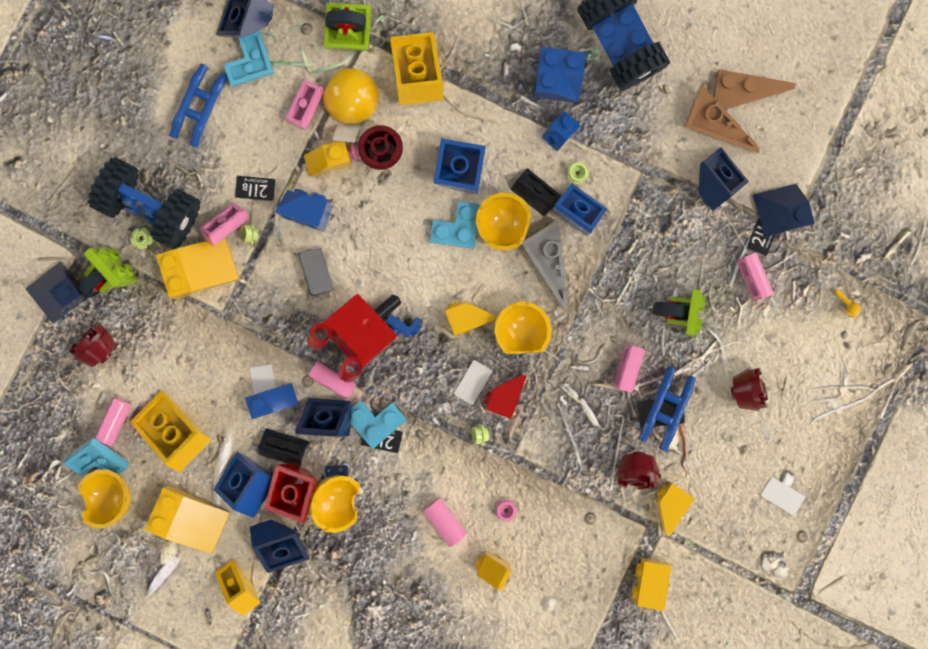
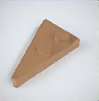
[713,69,796,109]
[684,85,760,153]

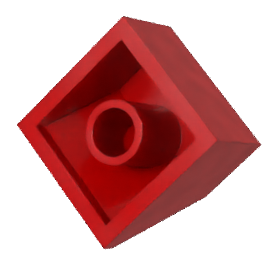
[264,463,317,524]

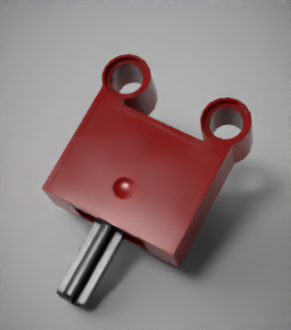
[307,293,401,383]

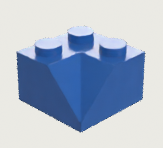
[534,47,586,103]
[433,138,486,194]
[275,188,333,232]

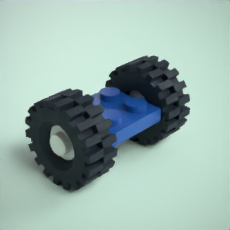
[577,0,670,91]
[88,157,200,249]

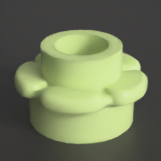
[567,162,589,184]
[240,223,258,245]
[131,227,153,249]
[472,424,489,446]

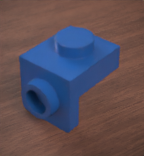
[542,111,581,151]
[386,314,422,338]

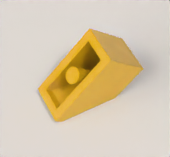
[304,141,352,177]
[445,300,497,336]
[656,481,695,536]
[474,551,512,592]
[215,559,261,616]

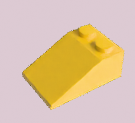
[390,32,443,106]
[156,237,239,300]
[130,390,211,473]
[144,485,231,554]

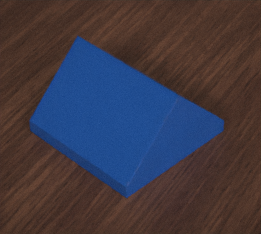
[552,183,607,237]

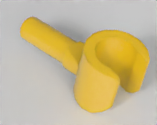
[834,289,861,318]

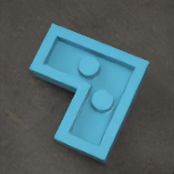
[224,30,274,88]
[430,201,481,249]
[351,400,407,449]
[63,438,129,476]

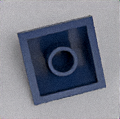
[295,398,352,437]

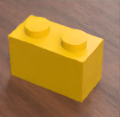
[632,558,672,611]

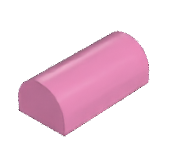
[284,80,325,130]
[199,203,249,246]
[737,252,774,301]
[613,345,645,393]
[309,361,357,400]
[95,397,132,446]
[422,497,467,547]

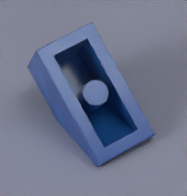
[245,383,299,419]

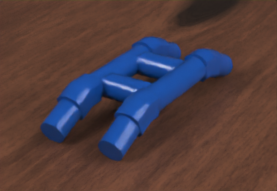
[169,63,228,147]
[638,367,696,452]

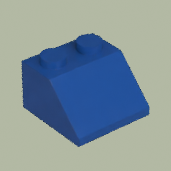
[213,452,273,518]

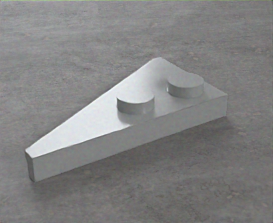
[521,220,568,309]

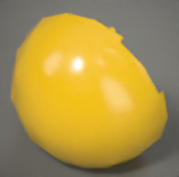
[322,68,379,125]
[476,192,532,251]
[494,301,552,354]
[78,469,132,528]
[309,475,360,533]

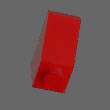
[483,374,527,419]

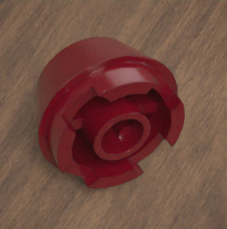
[358,125,403,170]
[69,323,116,368]
[730,367,768,412]
[615,452,661,490]

